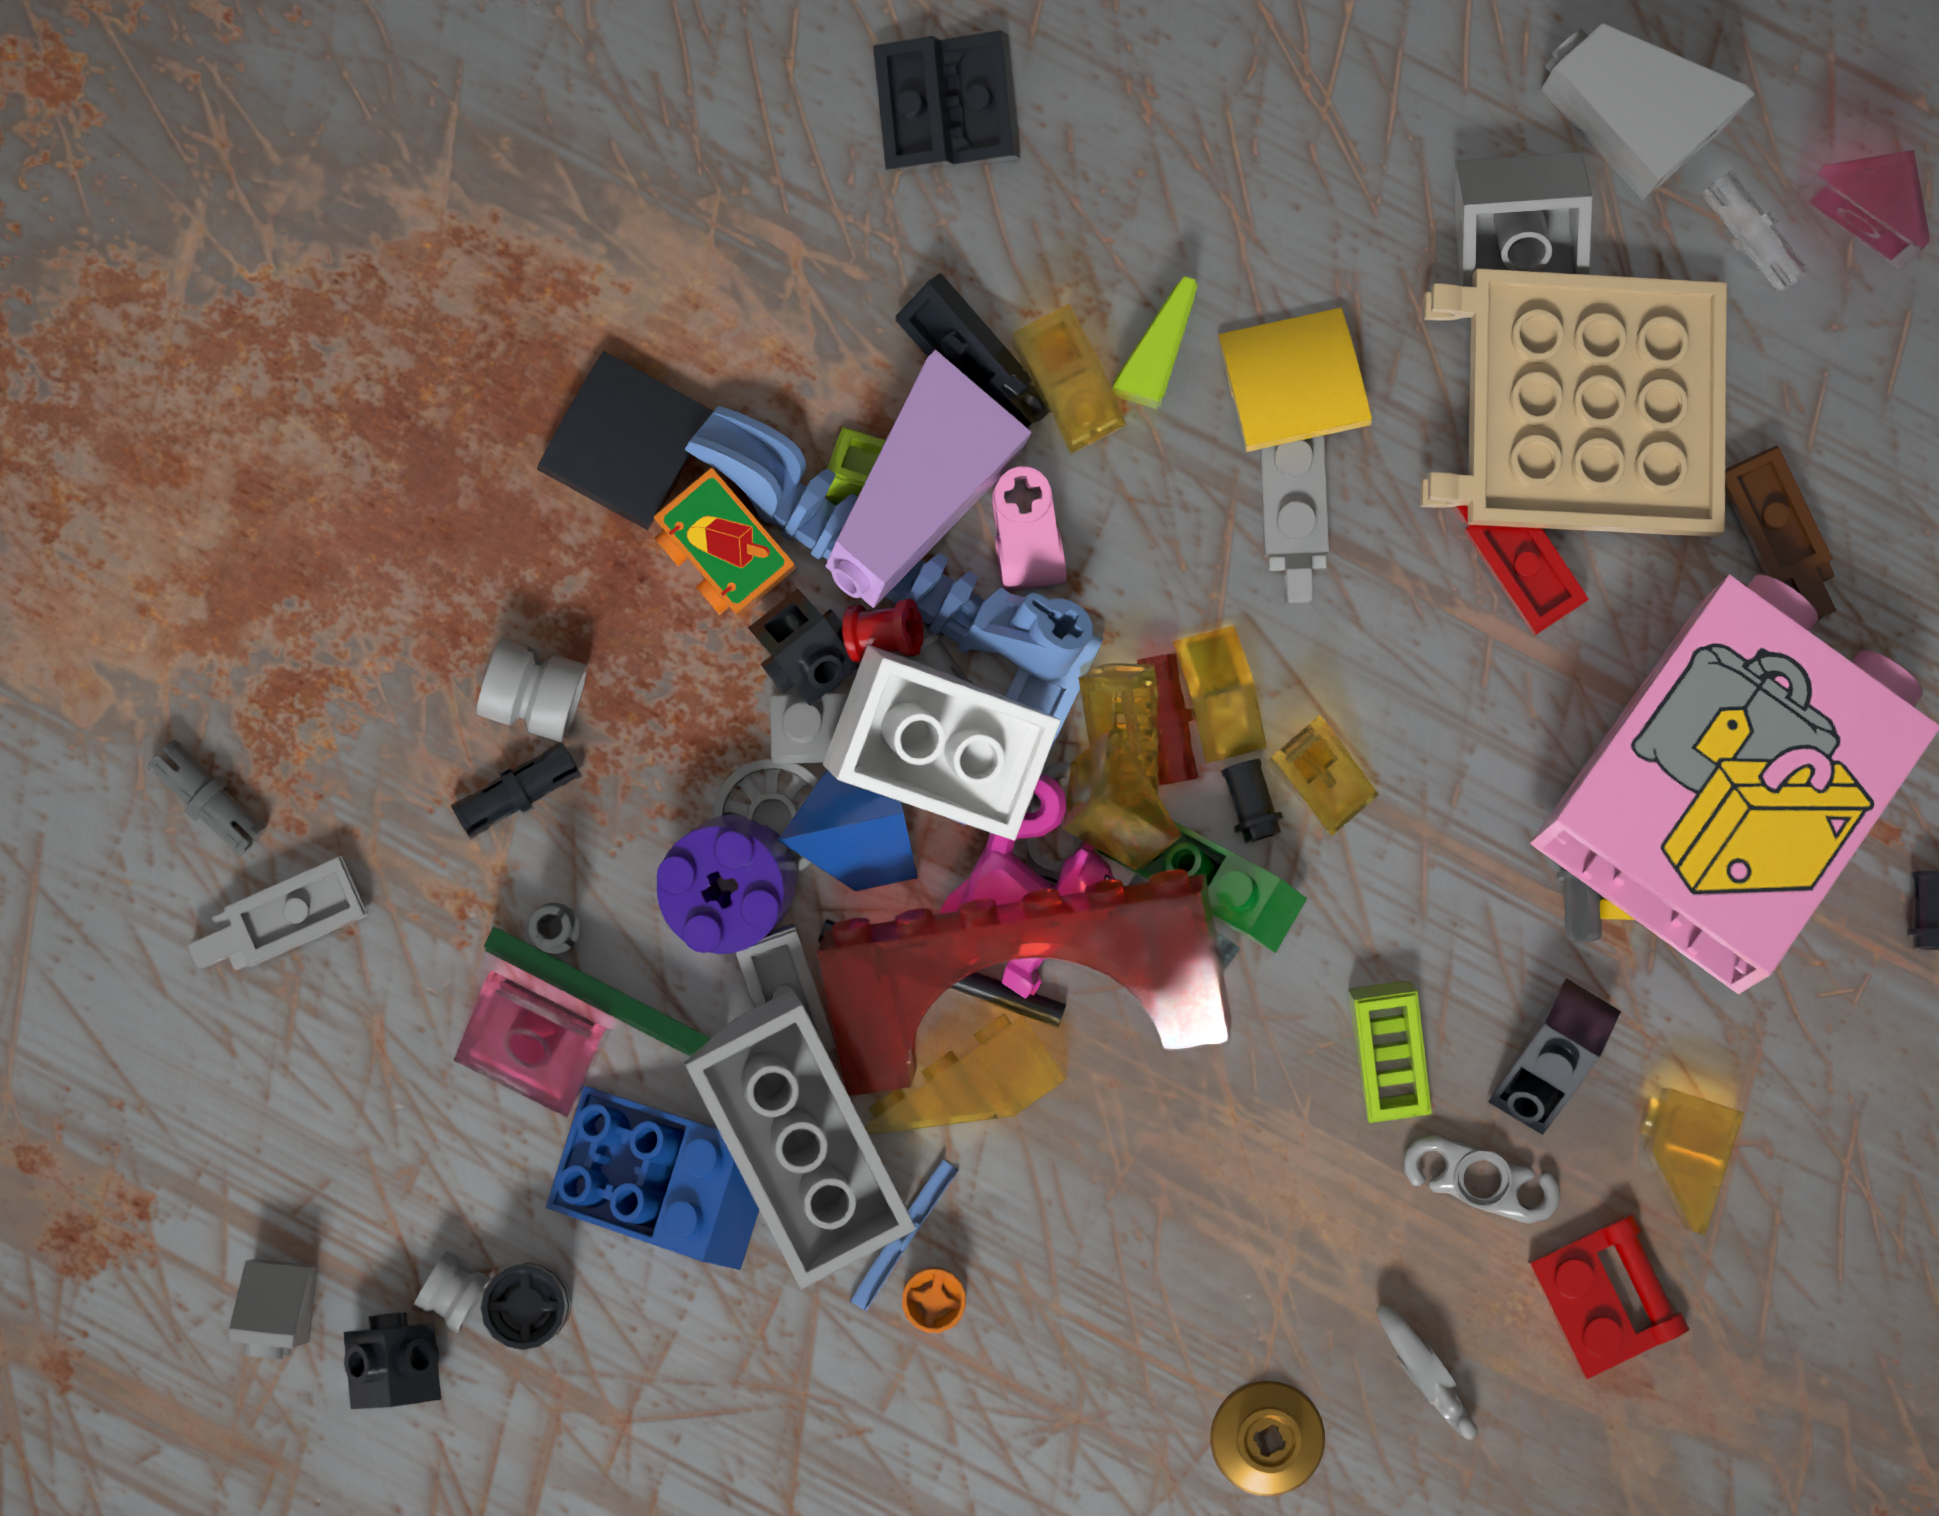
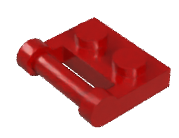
[1528,1213,1690,1379]

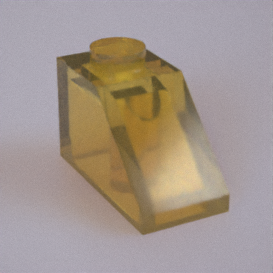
[1638,1088,1744,1235]

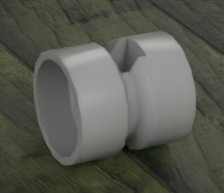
[476,637,588,743]

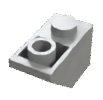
[227,1259,318,1359]

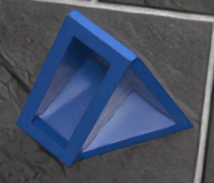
[778,770,918,892]

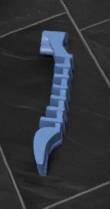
[685,406,1093,681]

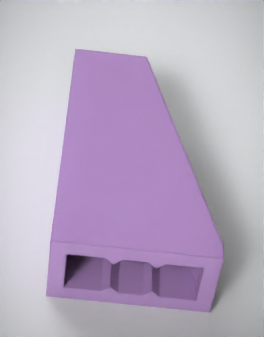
[825,350,1032,608]

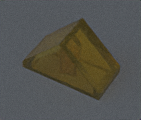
[1172,625,1267,765]
[1266,715,1379,837]
[1062,727,1182,870]

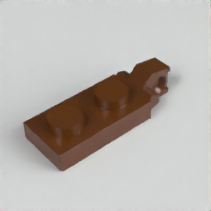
[1725,445,1836,622]

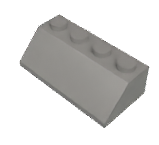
[684,990,916,1289]

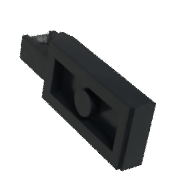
[895,273,1051,430]

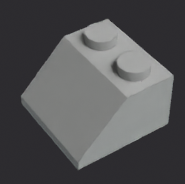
[1454,152,1592,287]

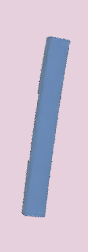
[850,1159,959,1311]

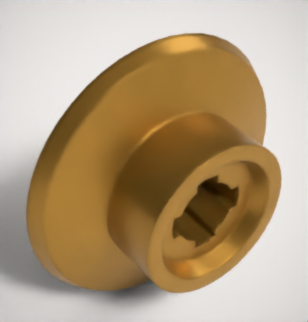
[1210,1381,1325,1496]

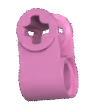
[992,466,1067,592]

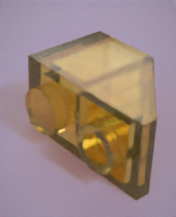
[1012,304,1127,455]

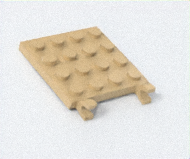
[1420,269,1727,537]

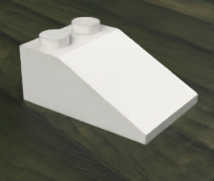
[822,645,1061,841]

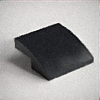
[873,30,1021,172]
[537,351,714,530]

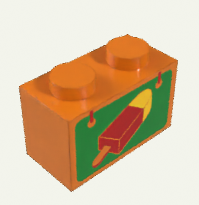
[653,467,797,619]

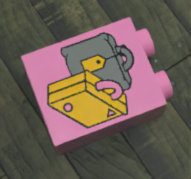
[1530,574,1939,994]

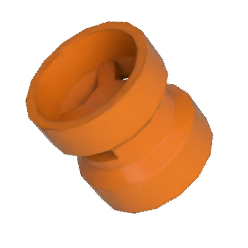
[902,1267,966,1333]

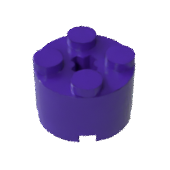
[656,815,798,954]

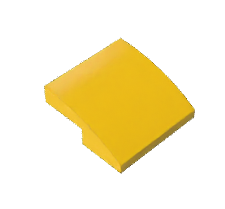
[1218,307,1372,452]

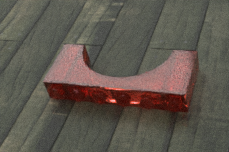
[817,870,1232,1096]

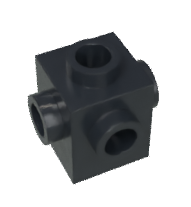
[748,589,859,706]
[343,1312,441,1409]

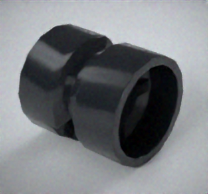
[481,1262,572,1350]

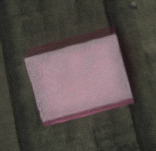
[1797,150,1930,269]
[453,970,613,1118]

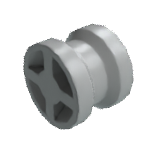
[413,1252,491,1333]

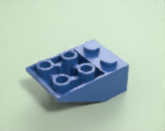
[545,1086,760,1270]

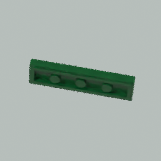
[483,926,712,1057]

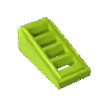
[1111,276,1198,409]
[1348,981,1432,1123]

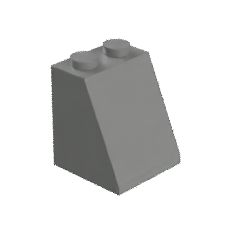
[1541,23,1755,201]

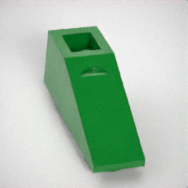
[1097,797,1307,954]

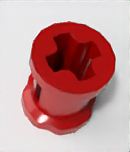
[842,599,924,663]

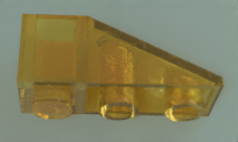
[864,1013,1067,1135]

